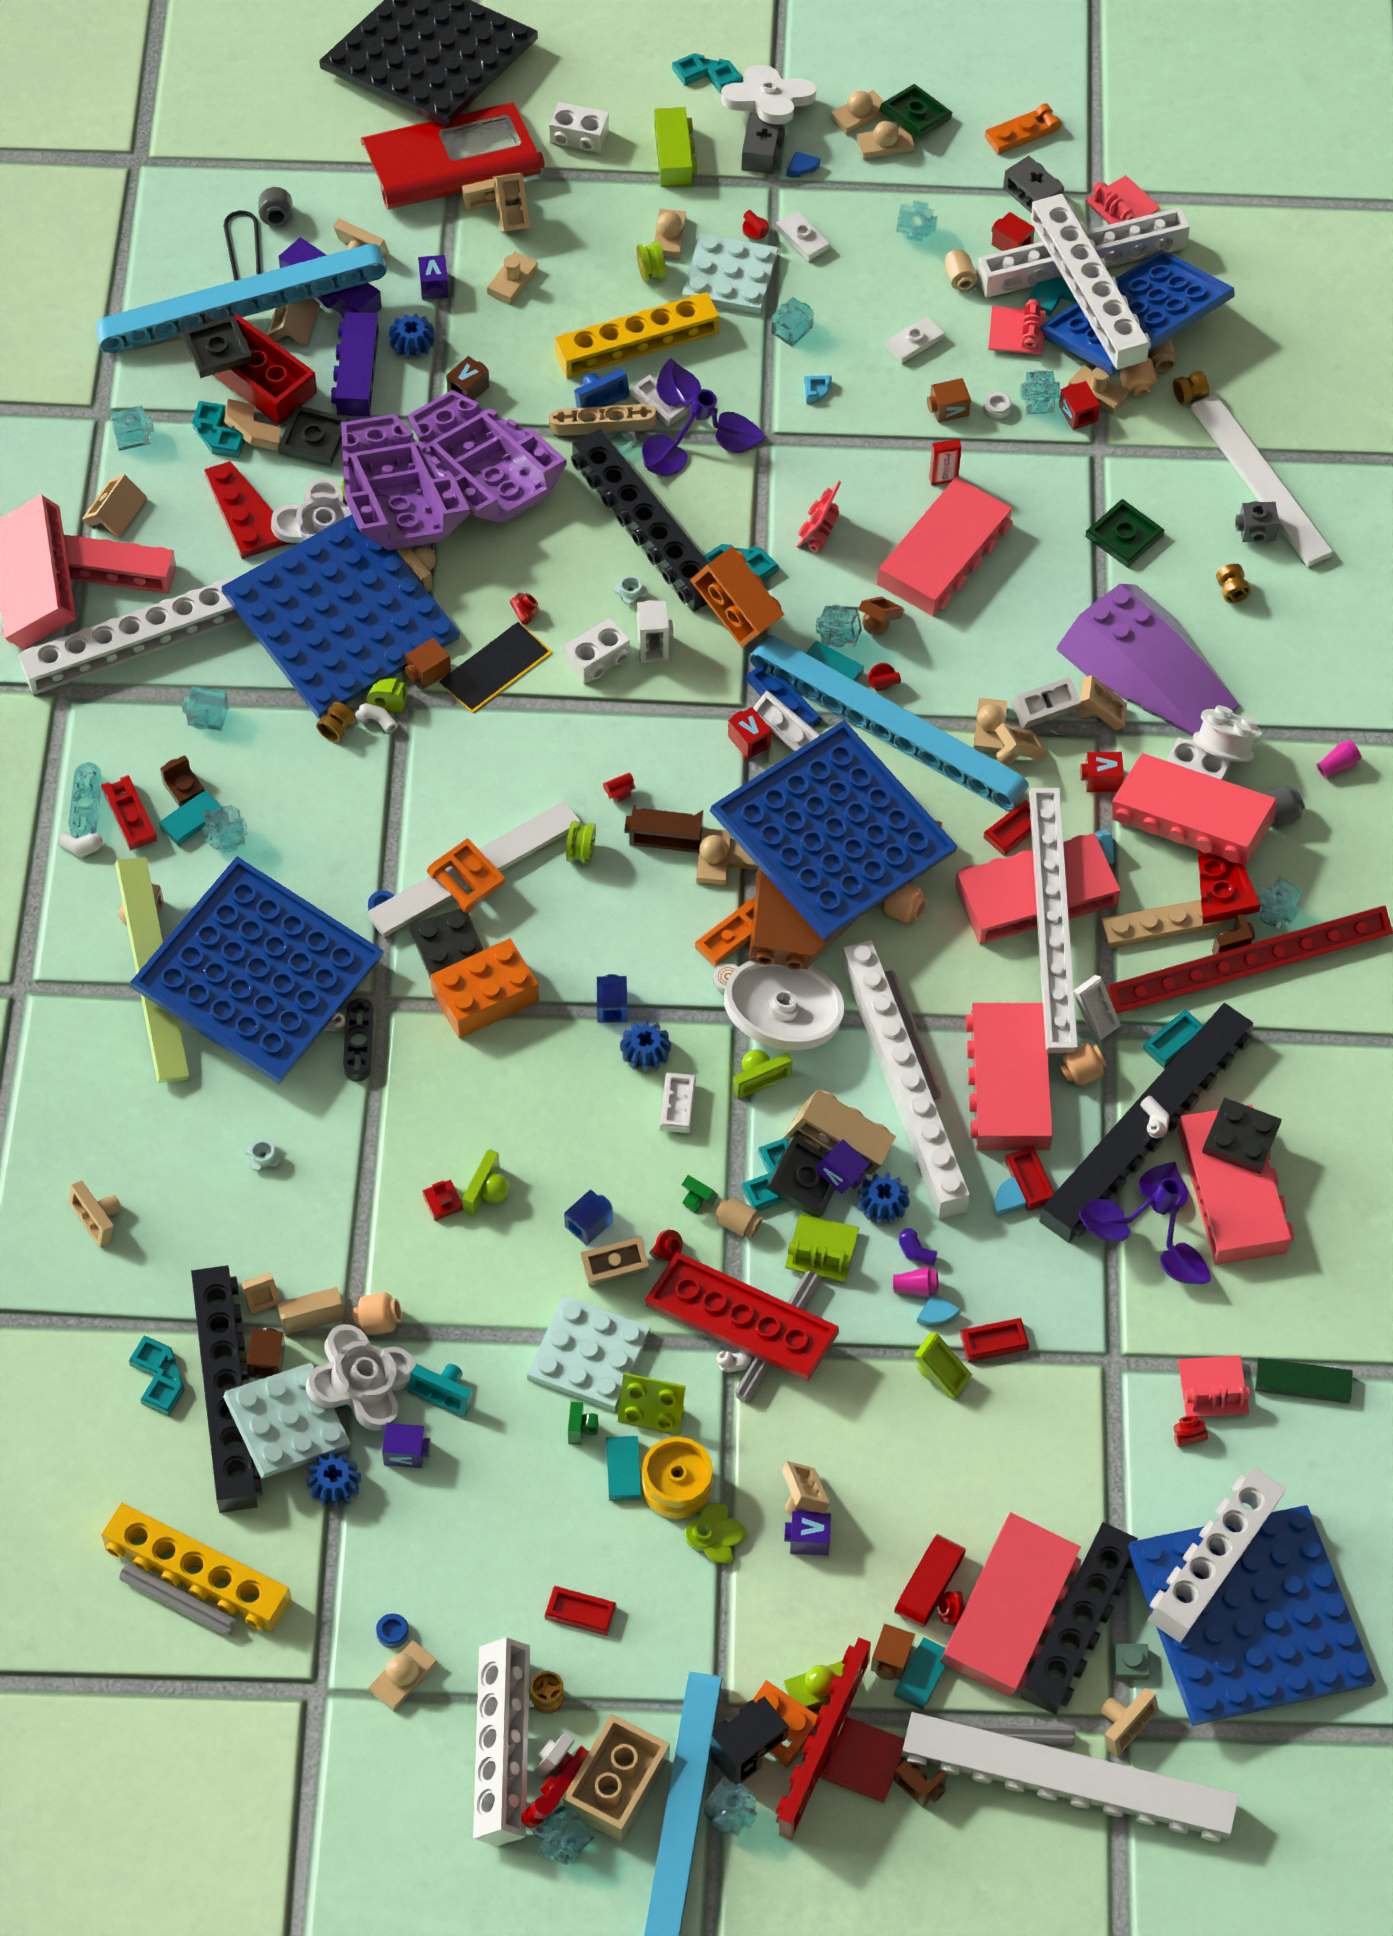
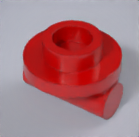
[742,210,769,240]
[510,593,539,625]
[868,663,901,691]
[603,773,636,802]
[649,1229,683,1261]
[1173,1416,1208,1447]
[937,1591,965,1626]

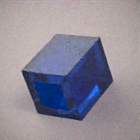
[597,974,627,1023]
[564,1189,613,1246]

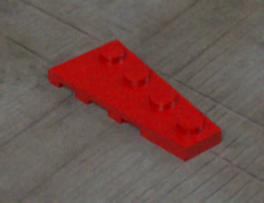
[204,461,291,559]
[1197,849,1260,925]

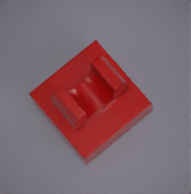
[422,1180,463,1221]

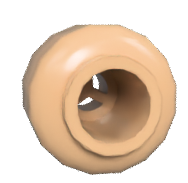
[1119,357,1157,396]
[882,883,926,923]
[1060,1042,1107,1087]
[353,1292,402,1336]

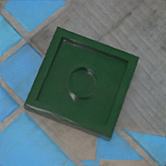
[879,84,953,139]
[1085,499,1165,568]

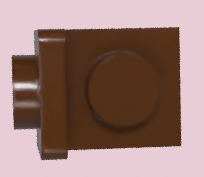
[160,755,205,807]
[1212,913,1255,954]
[894,1761,947,1808]

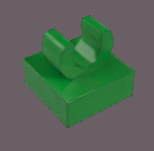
[682,1175,719,1213]
[568,1401,599,1445]

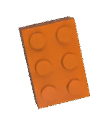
[690,546,785,648]
[430,938,539,1039]

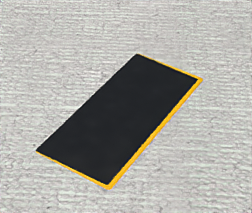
[439,622,552,713]

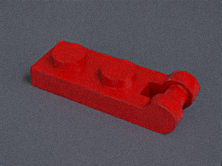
[101,775,157,851]
[521,1746,589,1829]

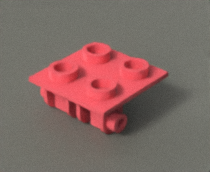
[1085,175,1160,224]
[988,299,1046,355]
[797,481,841,552]
[1178,1355,1250,1417]

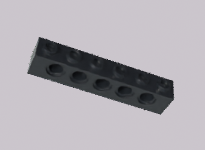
[1021,1522,1138,1715]

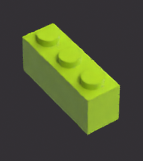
[654,107,697,187]

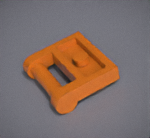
[427,838,506,913]
[753,1680,818,1768]

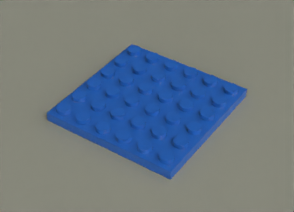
[222,514,460,719]
[710,720,958,941]
[130,856,384,1085]
[1128,1505,1376,1726]

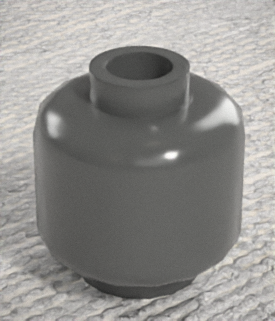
[258,187,293,227]
[1265,785,1305,828]

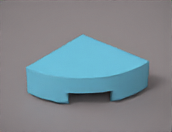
[804,375,832,404]
[1095,830,1114,864]
[995,1176,1026,1216]
[917,1294,960,1326]

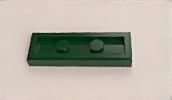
[1255,1358,1353,1403]

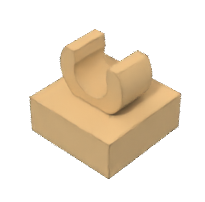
[241,1273,280,1314]

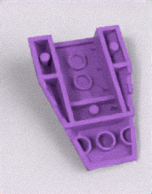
[407,390,567,524]
[341,414,470,551]
[1056,584,1239,736]

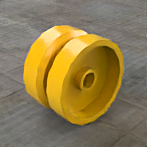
[642,1436,713,1520]

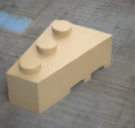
[783,1089,896,1175]

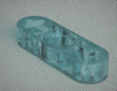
[68,762,102,839]

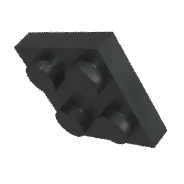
[182,315,253,378]
[278,405,349,466]
[410,909,483,978]
[1202,1097,1282,1174]
[766,1135,835,1218]

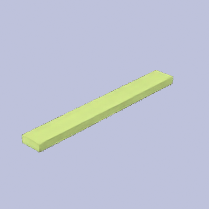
[115,857,189,1083]

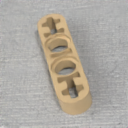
[549,404,657,436]

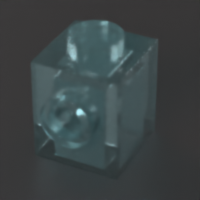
[771,297,814,347]
[110,406,154,451]
[182,686,229,731]

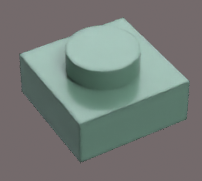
[1114,1643,1149,1680]

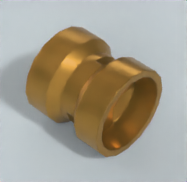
[1173,371,1209,405]
[1216,564,1251,603]
[316,702,356,742]
[531,1671,564,1714]

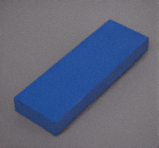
[746,662,822,728]

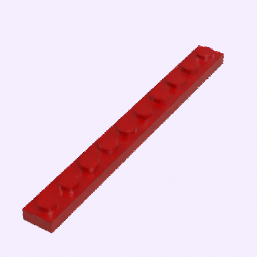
[1106,905,1393,1014]

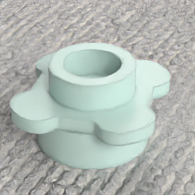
[614,575,647,605]
[246,1139,280,1171]

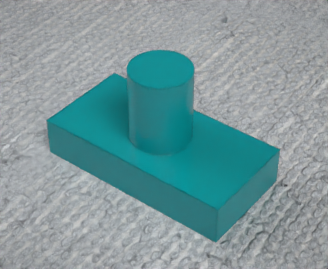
[408,1364,473,1418]

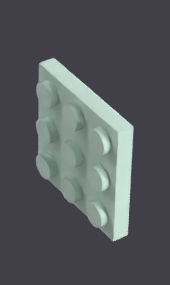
[682,233,778,315]
[527,1295,650,1412]
[223,1362,351,1479]

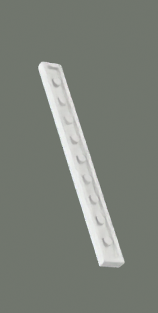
[1029,788,1078,1053]

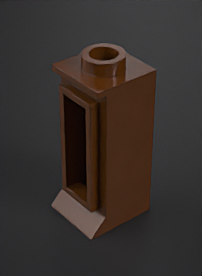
[624,805,704,853]

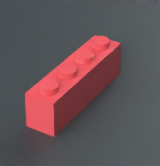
[64,535,176,594]

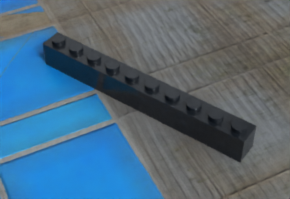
[1039,1002,1254,1243]

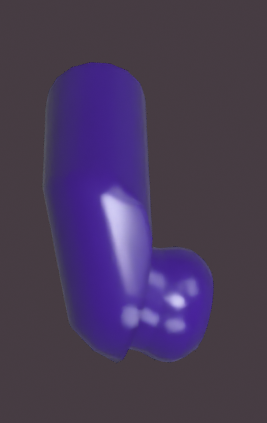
[899,1228,938,1266]

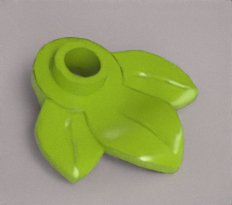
[685,1503,748,1563]

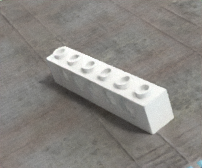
[1148,1467,1287,1643]
[473,1637,530,1846]

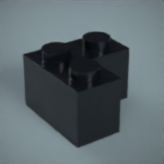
[711,1696,789,1788]

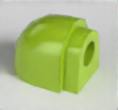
[367,678,408,713]

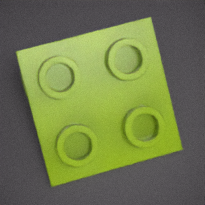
[785,1213,860,1282]
[617,1373,686,1435]

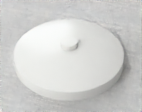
[724,960,844,1050]

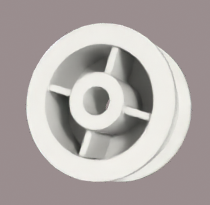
[1193,705,1262,762]

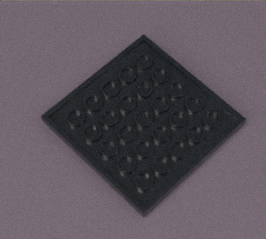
[319,0,538,127]

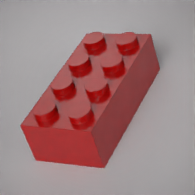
[213,314,317,425]

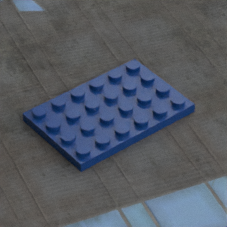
[1040,249,1235,375]

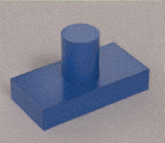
[574,368,630,408]

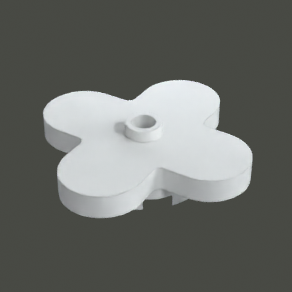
[721,65,816,124]
[271,478,352,543]
[305,1324,416,1431]

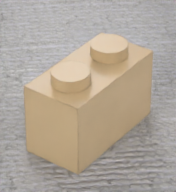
[580,1236,649,1286]

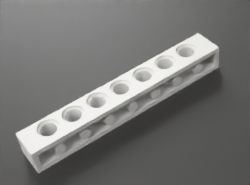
[1031,194,1151,370]
[977,207,1190,298]
[17,577,242,695]

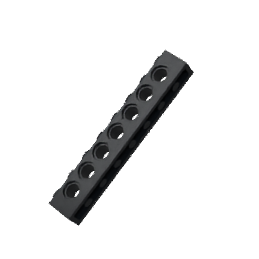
[571,429,709,611]
[191,1265,263,1513]

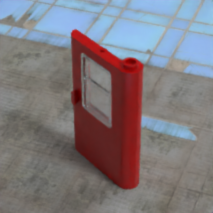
[361,102,545,210]

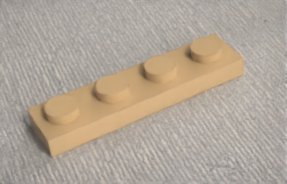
[1100,900,1224,949]

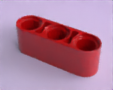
[894,1534,966,1628]

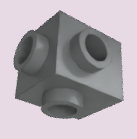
[1235,501,1279,543]

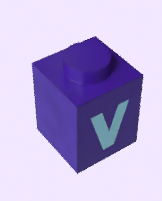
[418,255,449,299]
[814,1139,870,1194]
[382,1423,431,1468]
[784,1511,831,1556]

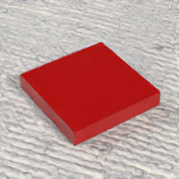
[822,1716,905,1803]

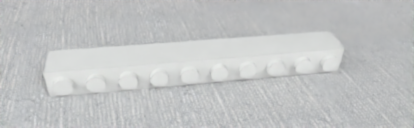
[842,940,970,1220]
[901,1712,1239,1842]

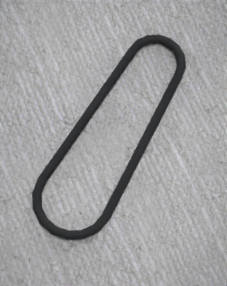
[223,210,261,281]

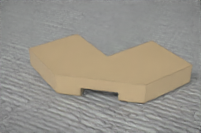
[224,399,280,451]

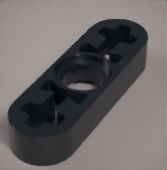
[343,998,374,1082]

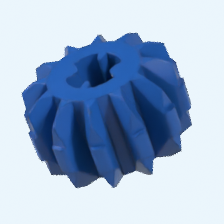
[389,313,435,359]
[620,1020,671,1073]
[857,1172,910,1225]
[306,1451,362,1509]

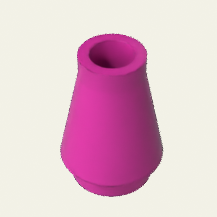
[1317,740,1362,778]
[893,1267,939,1298]

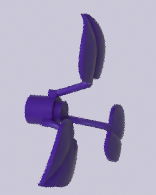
[641,358,765,476]
[1079,1162,1211,1284]

